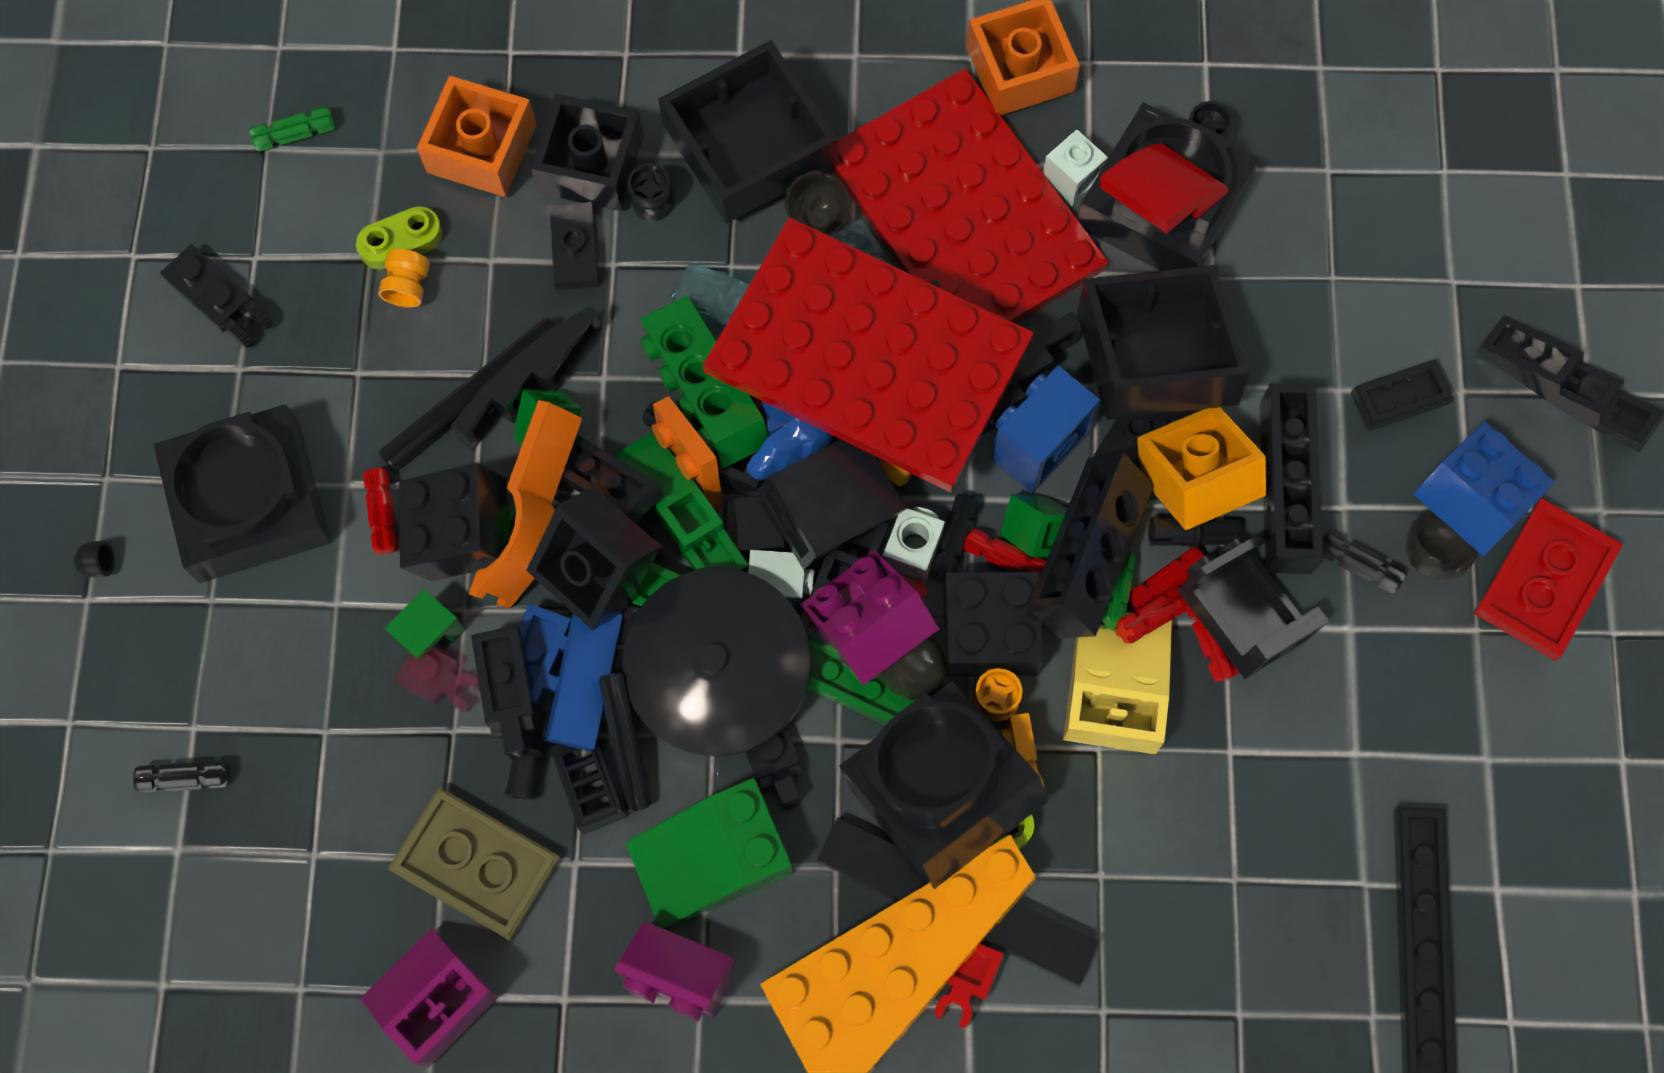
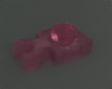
[393,648,480,712]

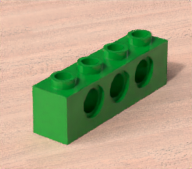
[639,295,769,469]

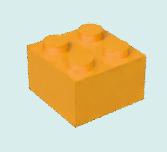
[1137,407,1266,531]

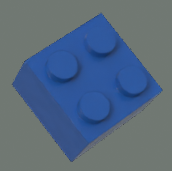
[992,365,1100,494]
[1413,421,1555,557]

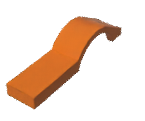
[468,400,582,609]

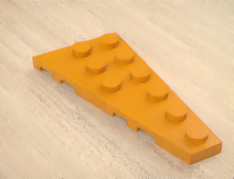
[760,835,1036,1073]

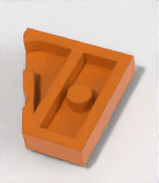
[652,396,723,511]

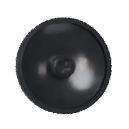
[622,568,811,757]

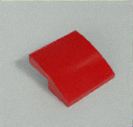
[1100,143,1228,234]

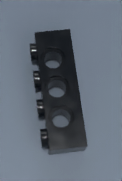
[1260,383,1323,574]
[1028,453,1154,639]

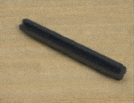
[379,318,557,471]

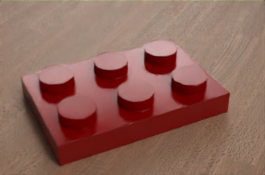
[1473,498,1624,661]

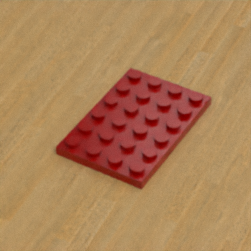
[831,68,1109,324]
[703,217,1034,493]

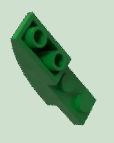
[614,432,749,572]

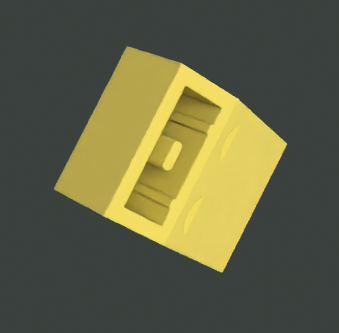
[1063,612,1172,755]

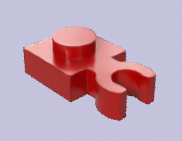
[935,944,1004,1030]

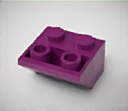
[800,550,939,686]
[615,921,736,1021]
[360,928,499,1069]

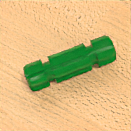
[249,106,335,151]
[1100,552,1136,632]

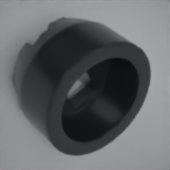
[73,540,114,578]

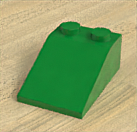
[625,778,793,930]

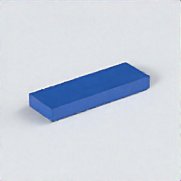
[545,613,623,752]

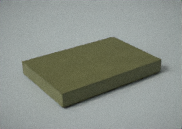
[388,787,561,942]

